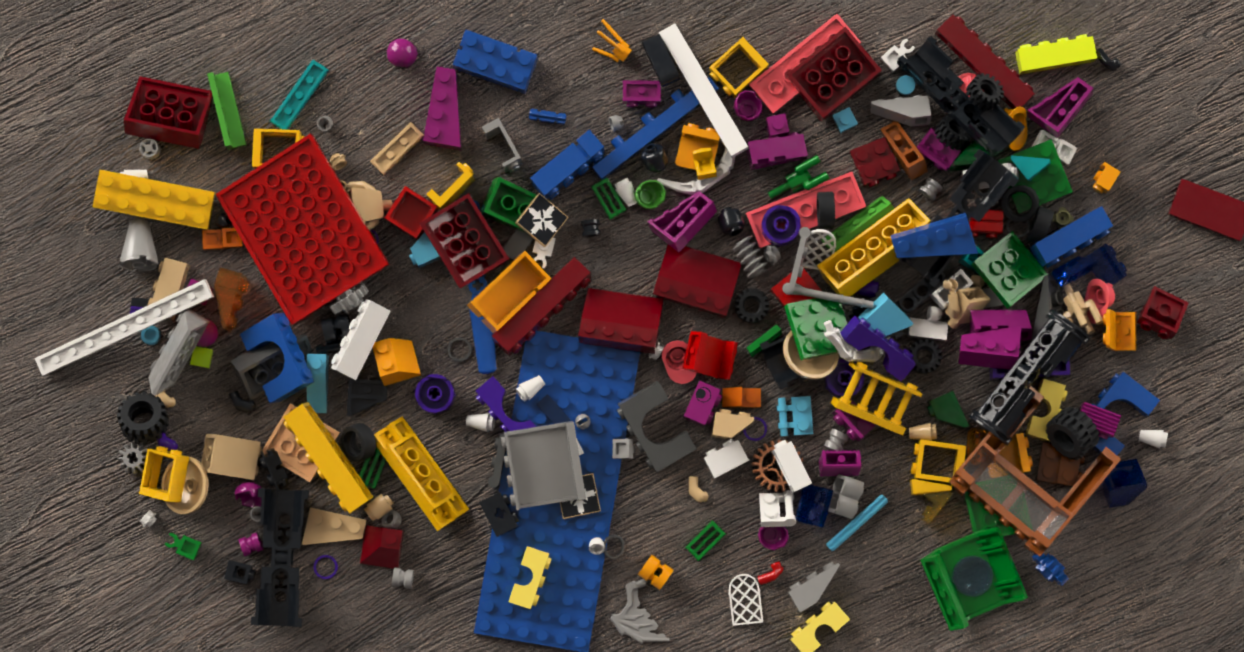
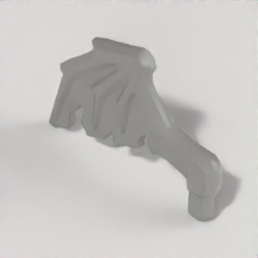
[610,579,670,644]

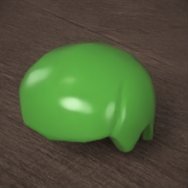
[635,180,666,209]

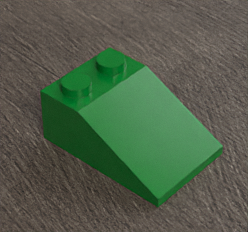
[480,177,536,233]

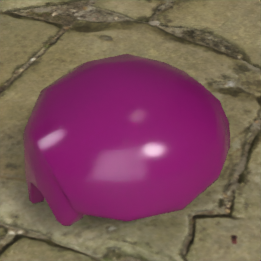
[386,38,418,68]
[733,90,762,122]
[197,318,218,347]
[235,482,262,507]
[758,527,789,550]

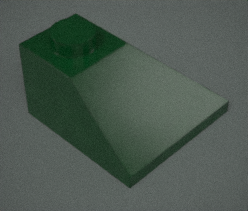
[950,141,989,171]
[927,391,969,430]

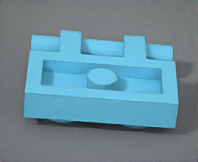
[777,396,813,436]

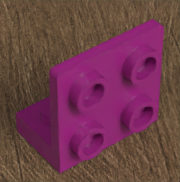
[832,399,876,441]

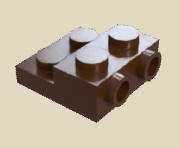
[1036,442,1085,487]

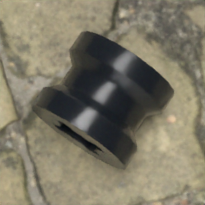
[581,219,601,237]

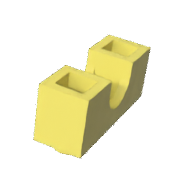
[1025,379,1067,441]
[508,546,552,609]
[790,601,850,652]

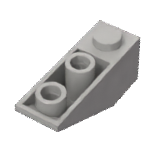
[870,95,931,127]
[787,561,840,612]

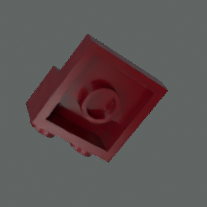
[849,137,900,188]
[1137,286,1189,339]

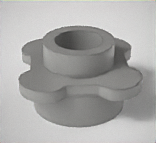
[764,245,781,266]

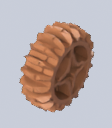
[752,440,803,492]

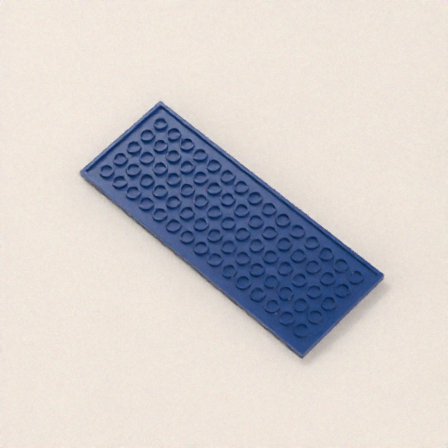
[474,331,640,652]

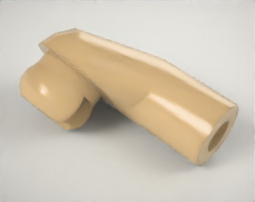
[156,390,176,408]
[689,476,709,503]

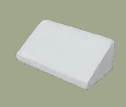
[907,317,948,342]

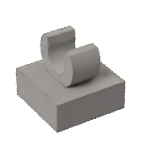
[612,439,635,459]

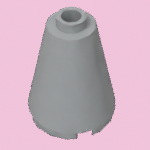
[120,217,158,272]

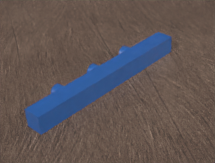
[592,77,719,181]

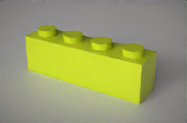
[1015,34,1097,75]

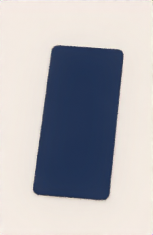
[537,394,570,424]

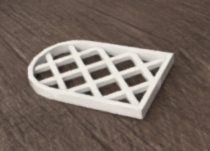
[801,229,836,270]
[728,574,763,626]

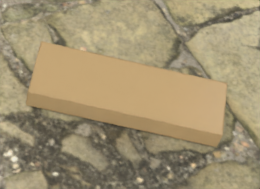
[370,122,424,176]

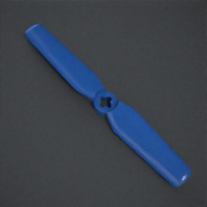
[468,200,497,374]

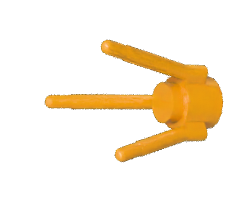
[592,19,632,62]

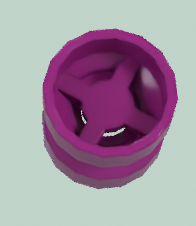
[239,532,264,557]

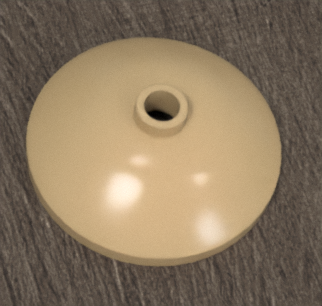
[783,330,839,380]
[161,456,209,514]

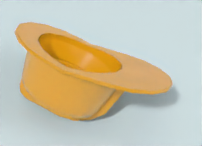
[1003,106,1028,151]

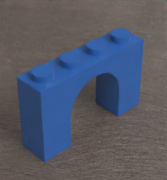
[240,313,314,403]
[1092,372,1160,455]

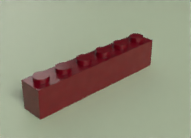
[935,14,1035,109]
[492,257,591,356]

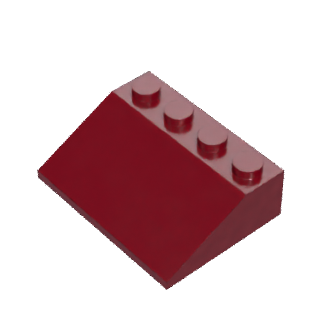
[786,27,882,122]
[124,76,213,149]
[419,193,509,289]
[652,245,741,318]
[578,288,664,354]

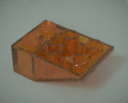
[214,268,249,333]

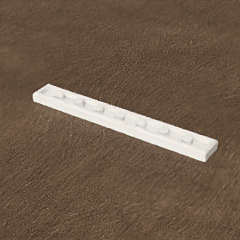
[659,24,749,158]

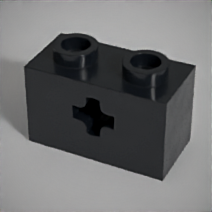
[479,492,519,537]

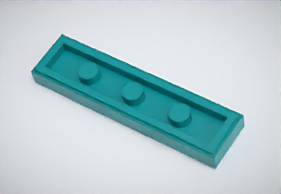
[270,60,329,130]

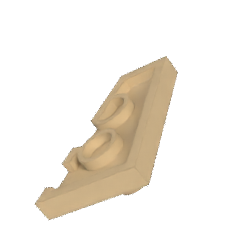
[302,507,367,545]

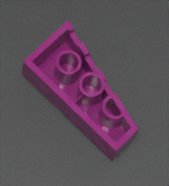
[423,66,462,151]

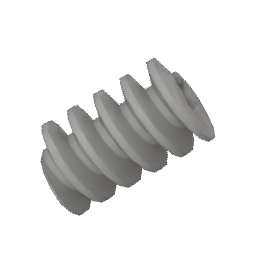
[733,235,770,279]

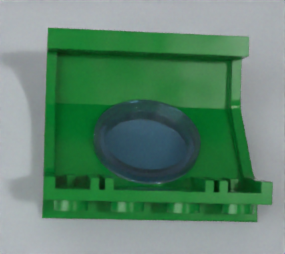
[920,526,1028,631]

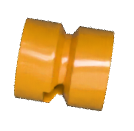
[638,555,674,590]

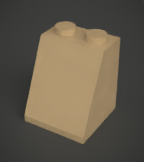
[201,434,262,480]

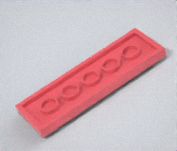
[749,14,861,114]
[746,171,867,249]

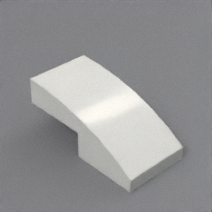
[1032,130,1077,165]

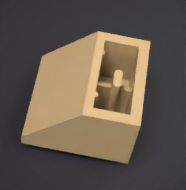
[711,409,754,440]

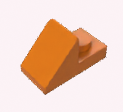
[722,387,761,408]

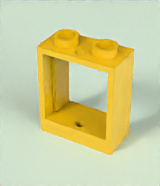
[709,37,769,98]
[252,129,305,169]
[911,439,966,484]
[139,446,189,502]

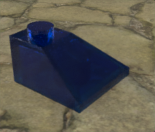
[1102,459,1147,508]

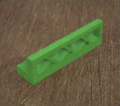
[207,72,247,150]
[821,196,894,253]

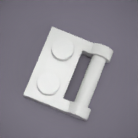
[759,490,796,527]

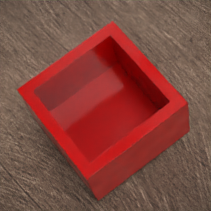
[384,186,439,240]

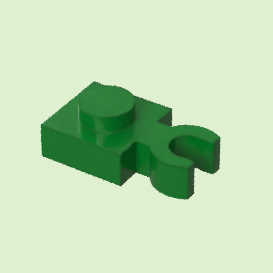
[165,533,202,560]

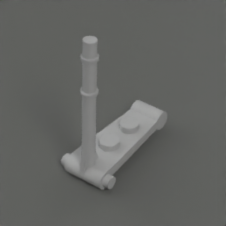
[782,227,874,309]

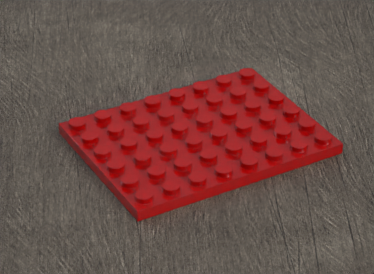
[215,133,390,325]

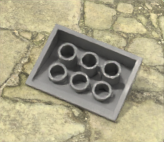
[149,309,210,396]

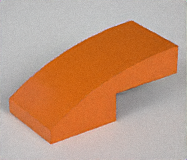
[202,228,242,250]

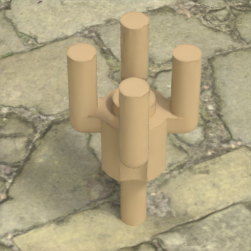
[1059,275,1103,335]

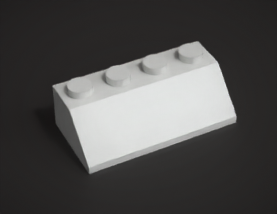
[331,299,390,380]

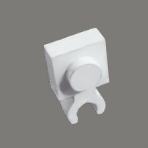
[880,39,915,72]
[532,238,556,269]

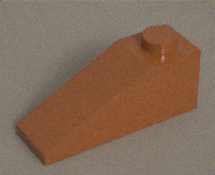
[880,121,928,181]

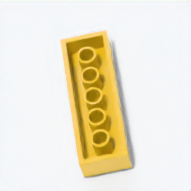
[92,170,216,230]
[817,198,931,297]
[283,402,374,513]

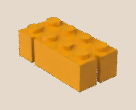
[467,251,552,333]

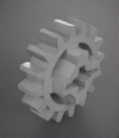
[329,283,369,314]

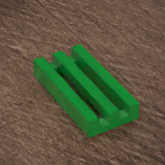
[591,177,627,220]
[747,325,782,357]
[359,448,386,489]
[685,520,726,561]

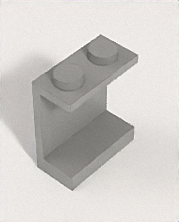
[482,118,522,173]

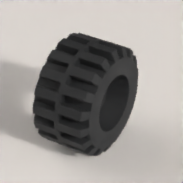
[117,391,169,445]
[1046,407,1099,460]

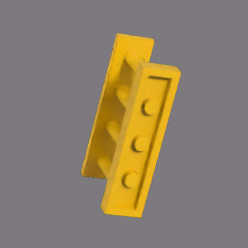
[831,361,922,436]

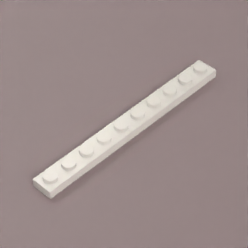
[35,279,214,376]

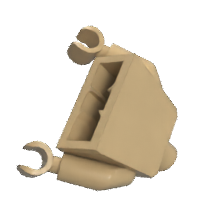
[340,180,393,231]
[943,275,991,329]

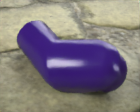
[157,433,178,451]

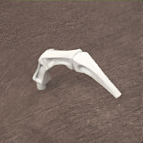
[657,126,737,195]
[824,320,890,362]

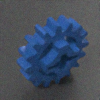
[1032,553,1069,586]

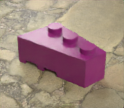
[1027,77,1093,138]
[747,132,808,170]
[647,191,717,252]
[969,310,1032,341]
[958,326,1021,370]

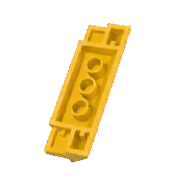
[374,416,469,532]

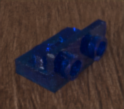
[1084,244,1127,285]
[1051,255,1097,288]
[795,484,833,528]

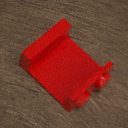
[682,331,738,380]

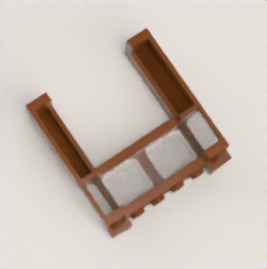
[949,386,1121,556]

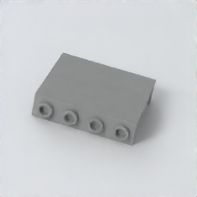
[501,421,586,510]

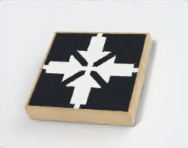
[515,193,569,247]
[560,473,601,519]

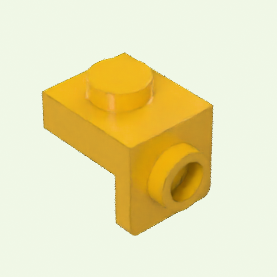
[693,148,717,180]

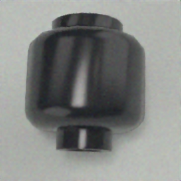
[641,143,669,173]
[717,207,745,237]

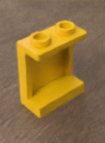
[426,162,475,210]

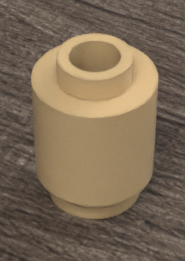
[364,493,394,521]

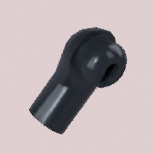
[1096,48,1121,71]

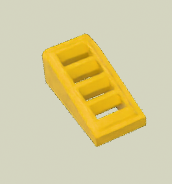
[910,479,952,495]

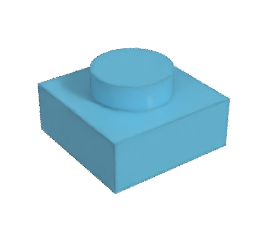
[832,107,858,133]

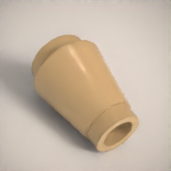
[909,423,937,441]

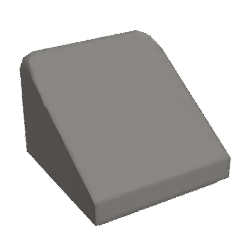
[984,288,1003,308]

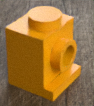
[1092,162,1120,194]

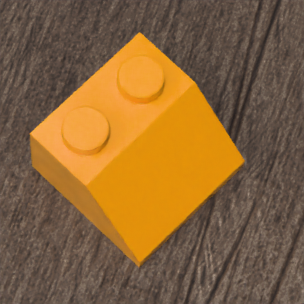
[372,338,421,386]

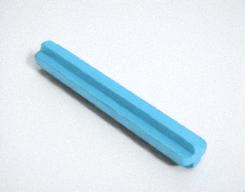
[826,495,888,551]

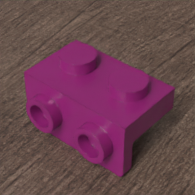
[623,80,661,108]
[917,127,963,171]

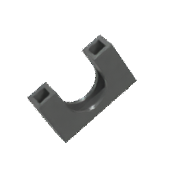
[617,381,697,472]

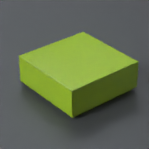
[190,346,213,369]

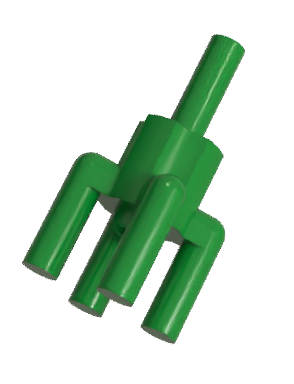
[767,155,830,199]

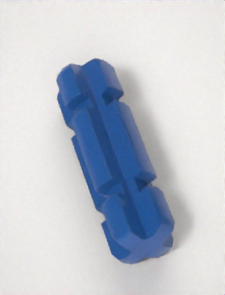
[529,109,566,125]

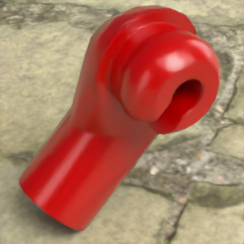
[758,561,783,585]

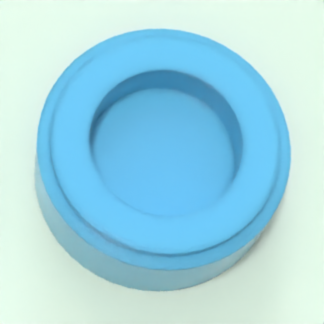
[896,75,915,95]
[141,326,161,345]

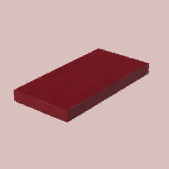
[1168,179,1244,242]

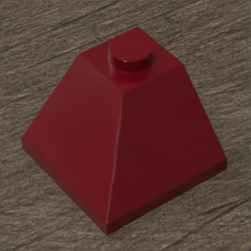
[360,525,404,569]

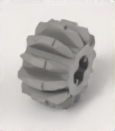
[117,442,148,475]

